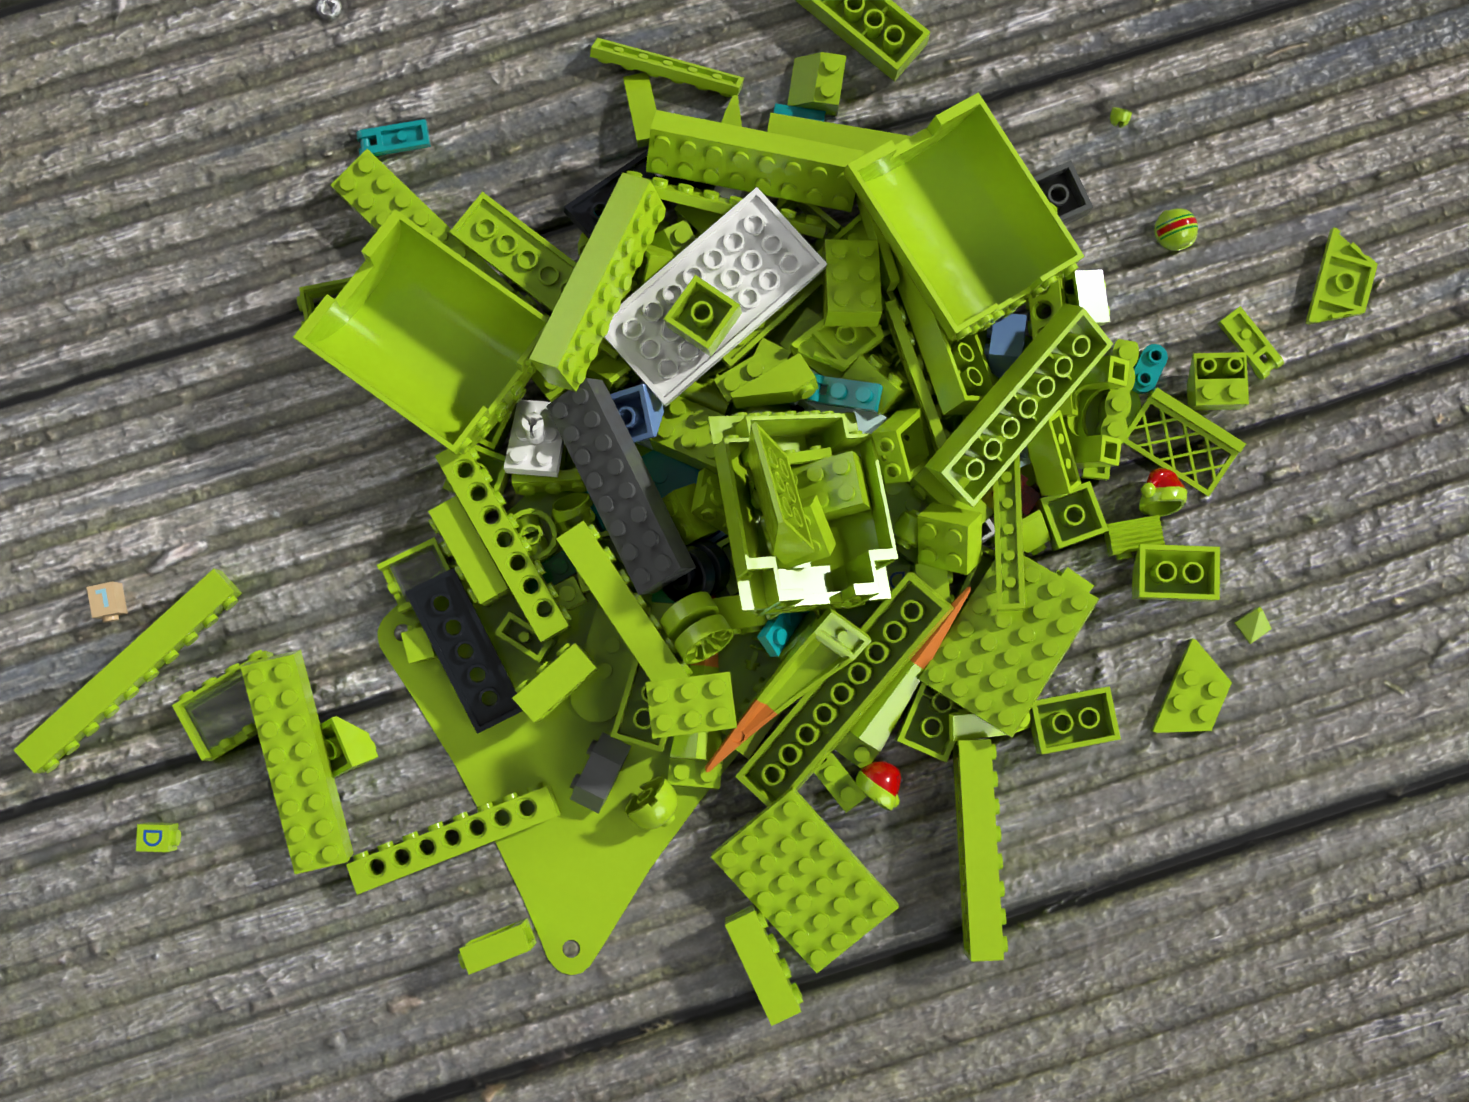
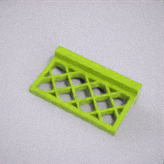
[1123,387,1246,497]

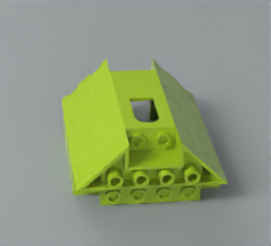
[708,410,898,620]

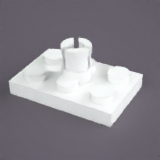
[504,400,564,477]

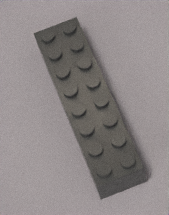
[546,378,696,595]

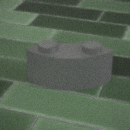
[570,732,631,814]

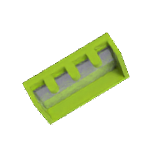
[172,650,274,761]

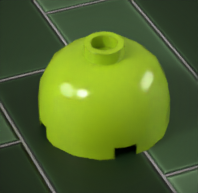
[624,776,678,829]

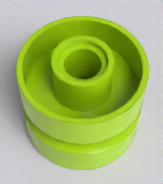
[660,592,734,664]

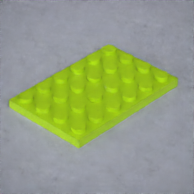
[918,556,1099,738]
[711,786,899,973]

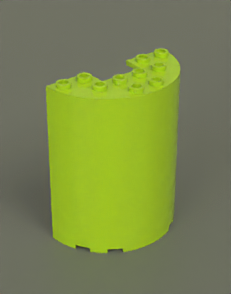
[844,92,1085,341]
[293,209,549,455]

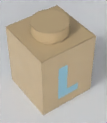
[86,581,128,623]

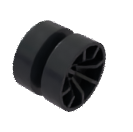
[663,540,731,602]

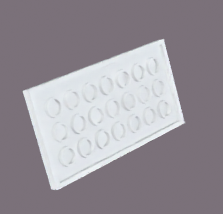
[604,187,827,407]

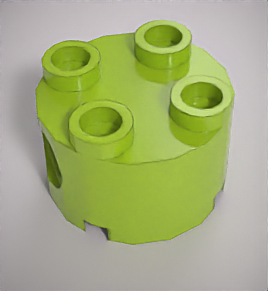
[504,508,560,562]

